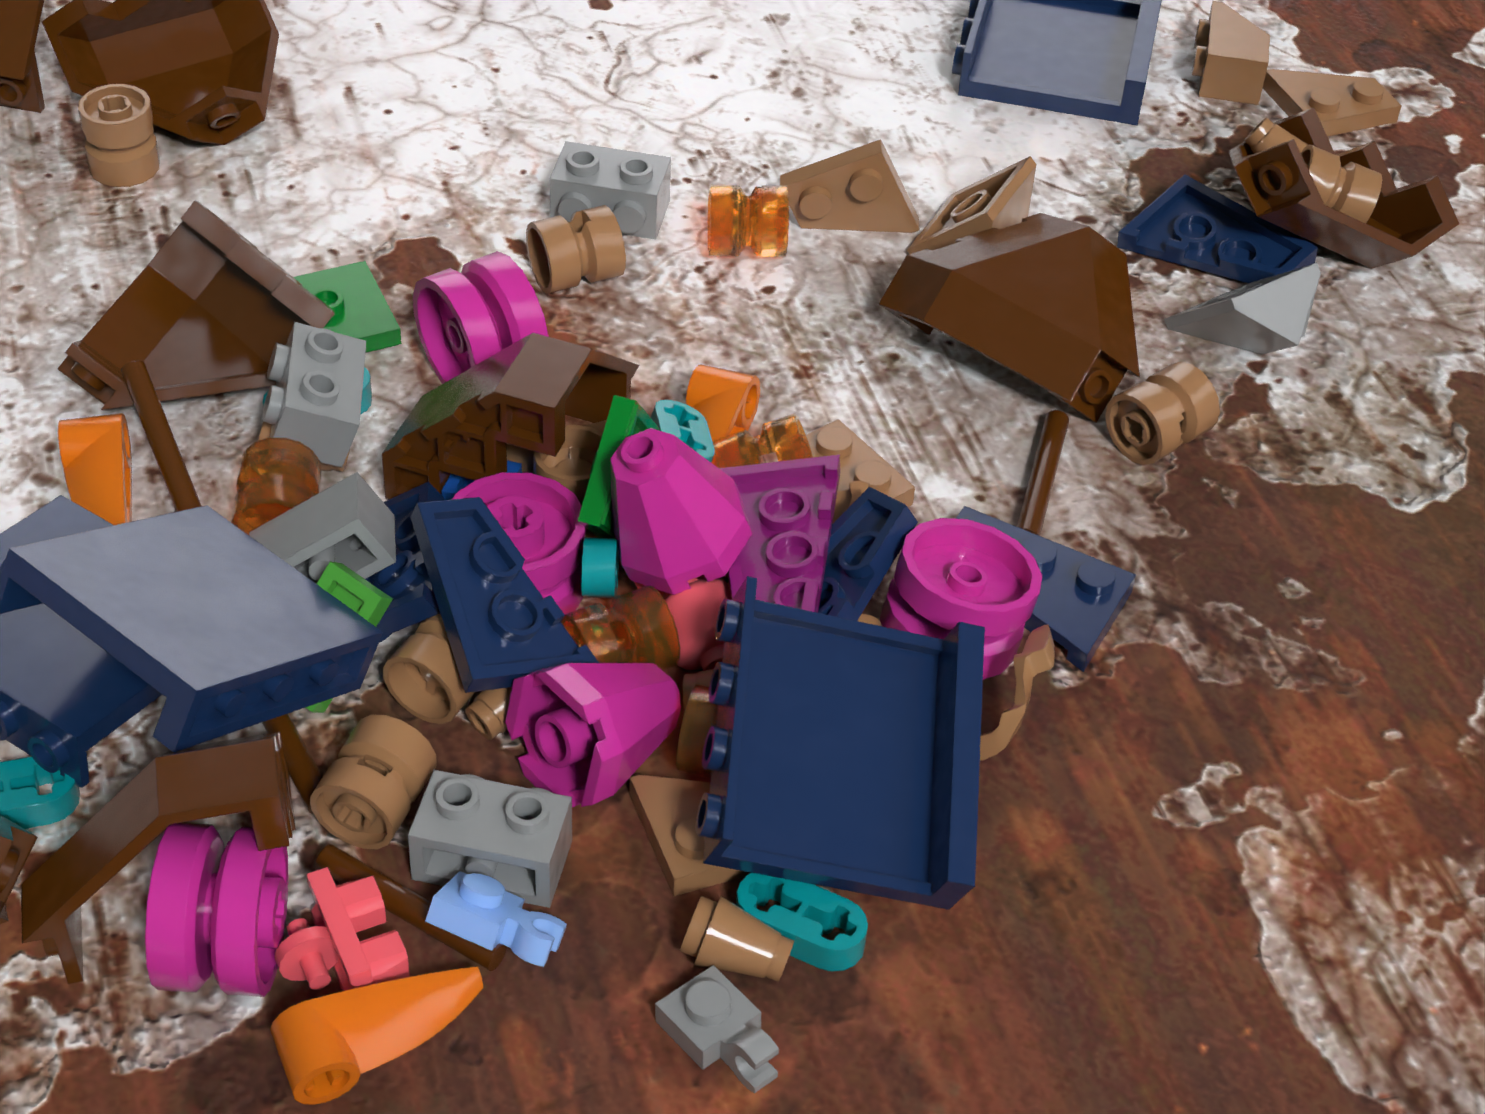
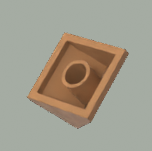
[907,156,1037,254]

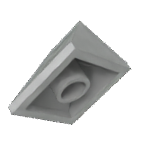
[1164,262,1321,354]

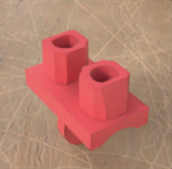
[275,867,410,991]

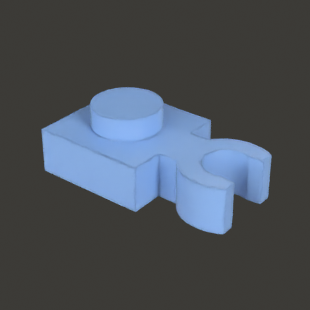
[425,871,567,967]

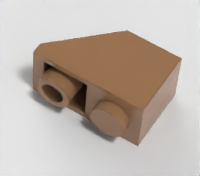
[1192,1,1270,105]

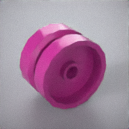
[413,251,549,384]
[452,472,585,622]
[879,518,1042,679]
[145,823,289,997]

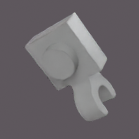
[655,965,779,1093]

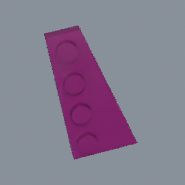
[719,454,840,613]

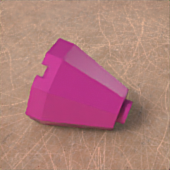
[610,428,753,595]
[505,663,681,808]

